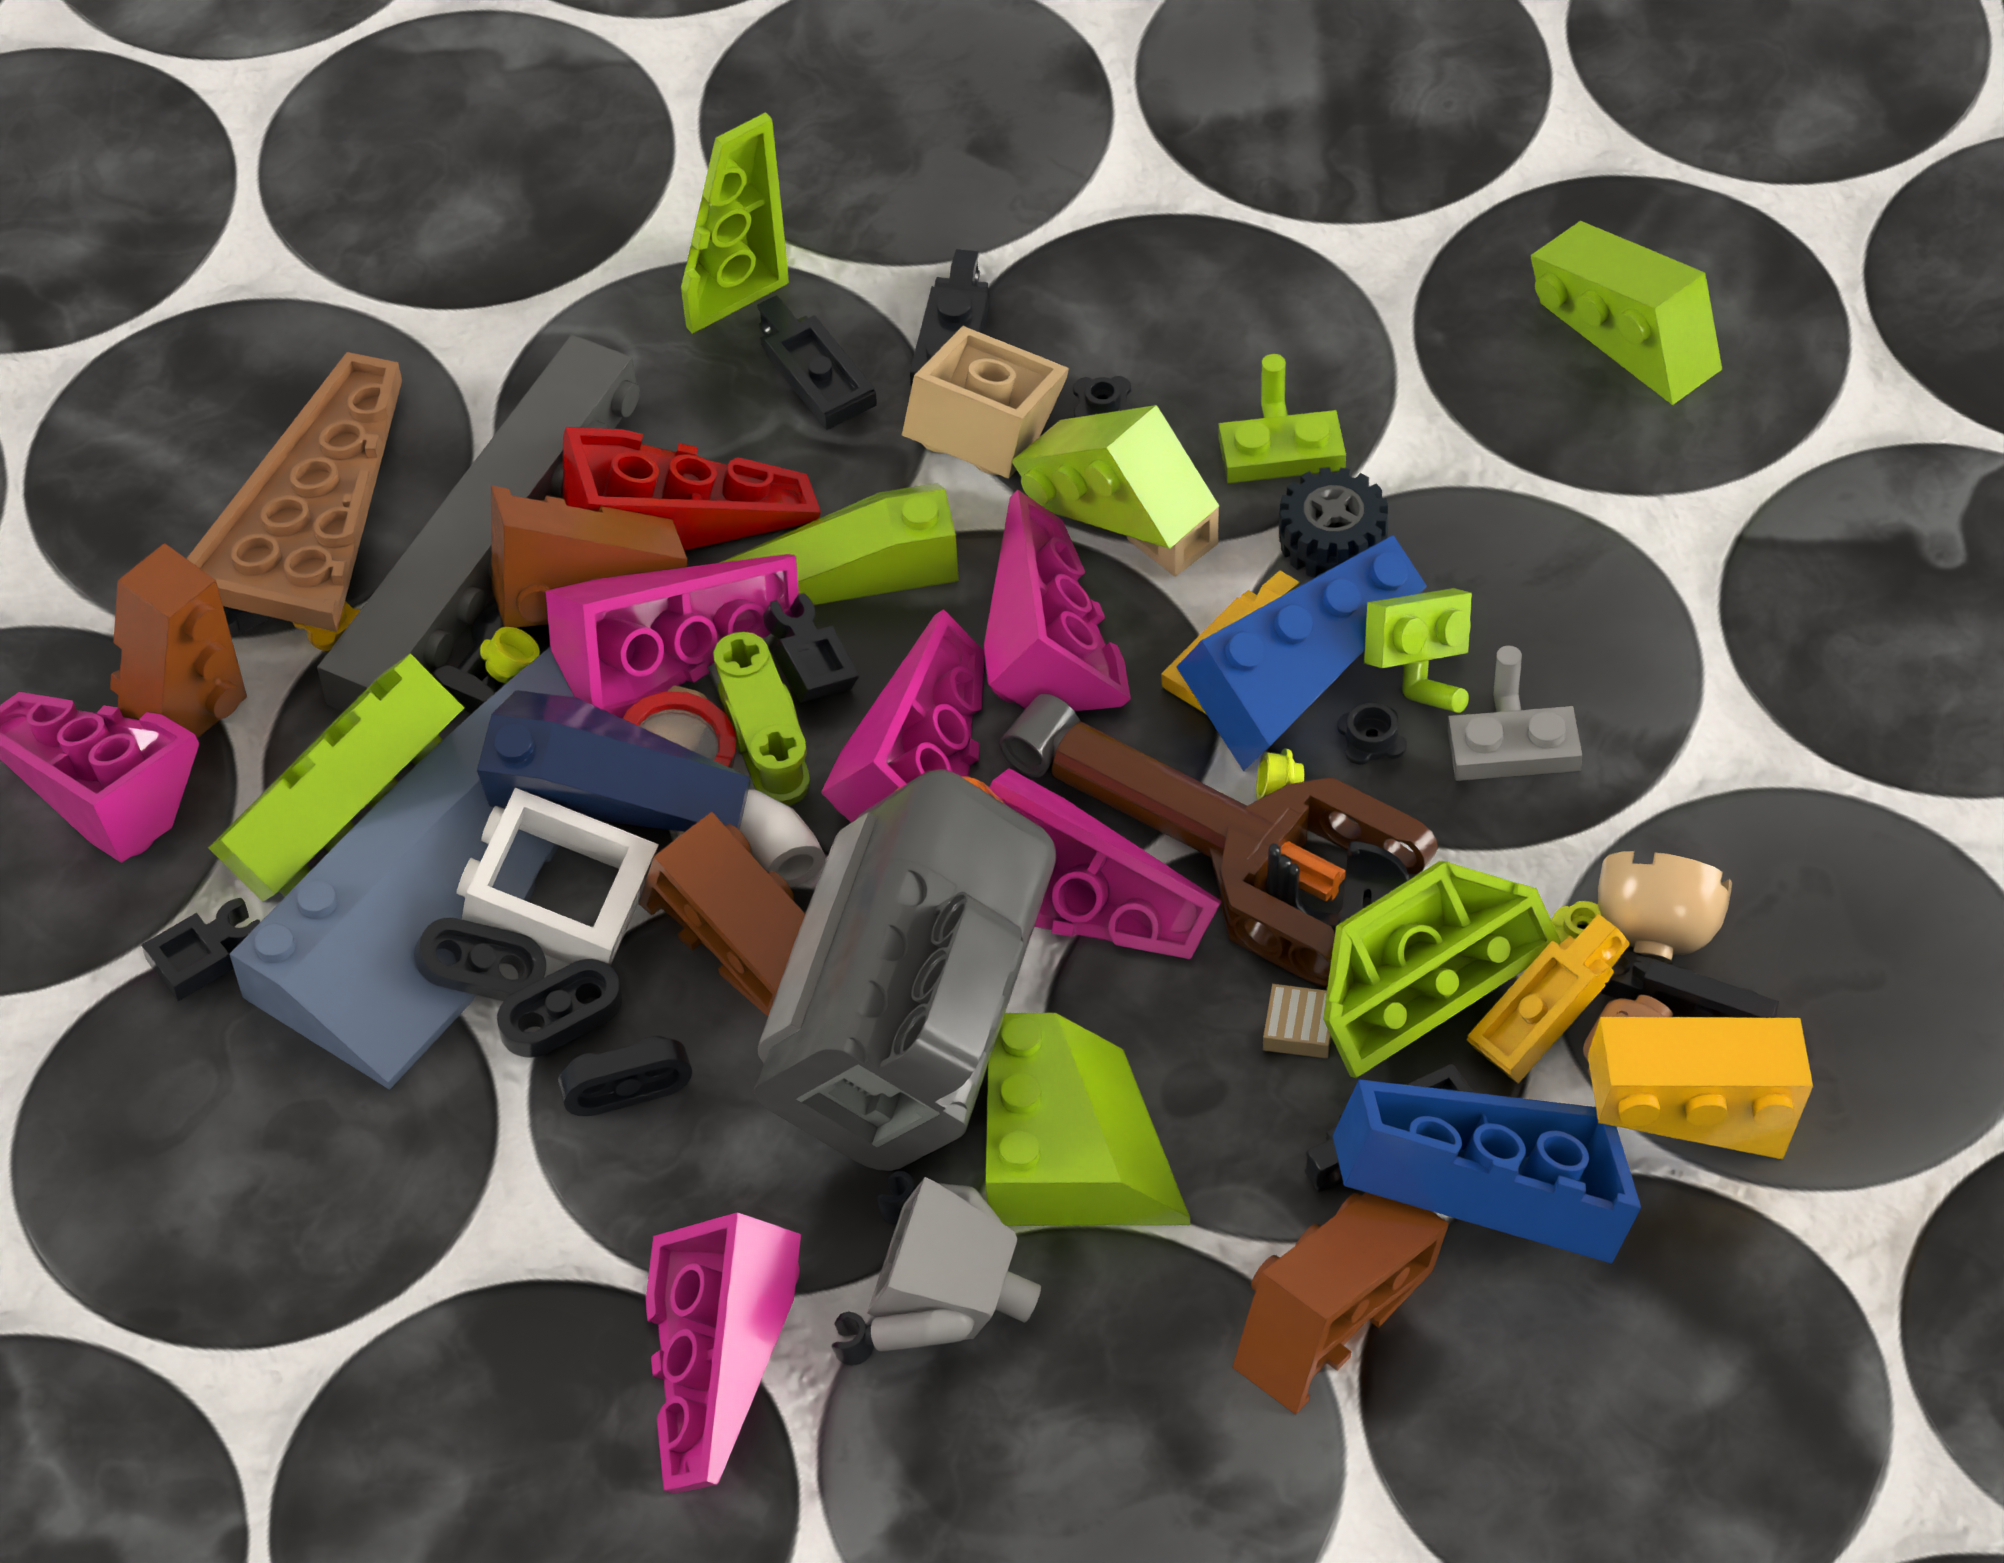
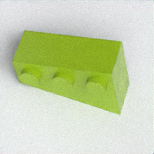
[1531,221,1722,405]
[1011,405,1219,549]

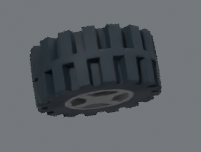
[1279,467,1388,578]

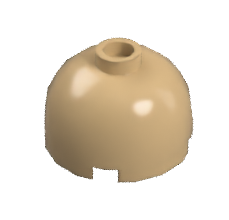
[1598,851,1732,964]

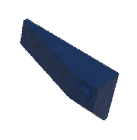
[477,690,750,832]

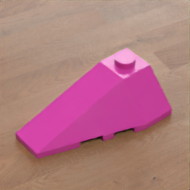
[984,490,1131,711]
[546,554,799,718]
[821,609,985,823]
[0,692,199,863]
[989,768,1222,959]
[646,1212,801,1494]

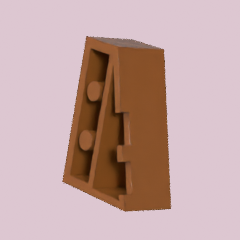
[491,485,687,628]
[110,543,247,738]
[639,812,805,1016]
[1232,1192,1449,1415]

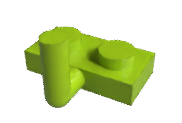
[1219,354,1346,484]
[1364,588,1472,713]

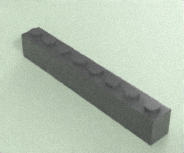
[317,334,640,712]

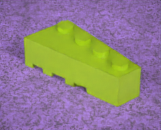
[208,653,464,902]

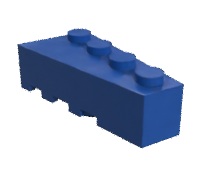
[1176,535,1427,771]
[1332,1079,1641,1264]

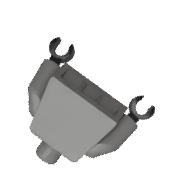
[831,1171,1041,1366]

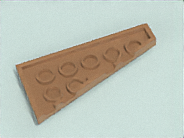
[187,352,402,632]

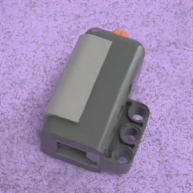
[754,769,1056,1171]

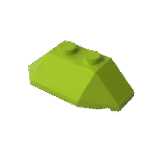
[1323,861,1561,1078]

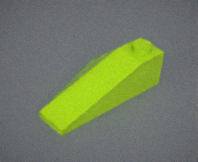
[681,112,789,334]
[719,483,959,605]

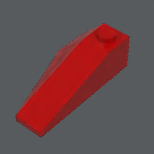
[563,427,821,551]

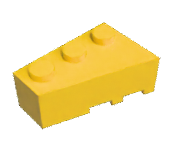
[1588,1017,1813,1160]

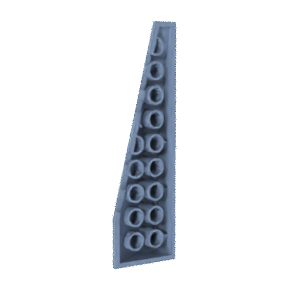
[230,647,623,1090]

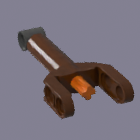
[999,694,1438,987]

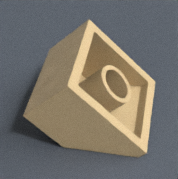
[902,326,1069,479]

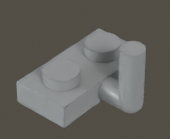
[1447,646,1582,781]

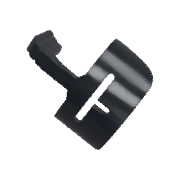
[1267,841,1410,932]

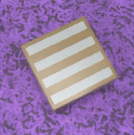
[1263,984,1332,1059]

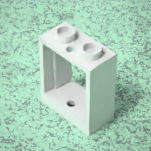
[457,788,659,966]

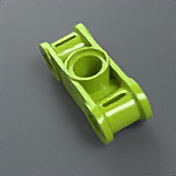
[713,632,810,806]

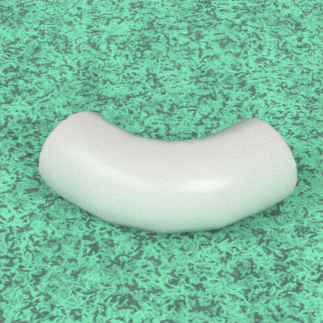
[669,789,825,887]

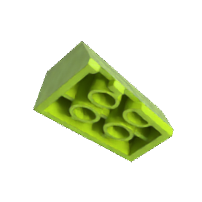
[986,1013,1190,1226]

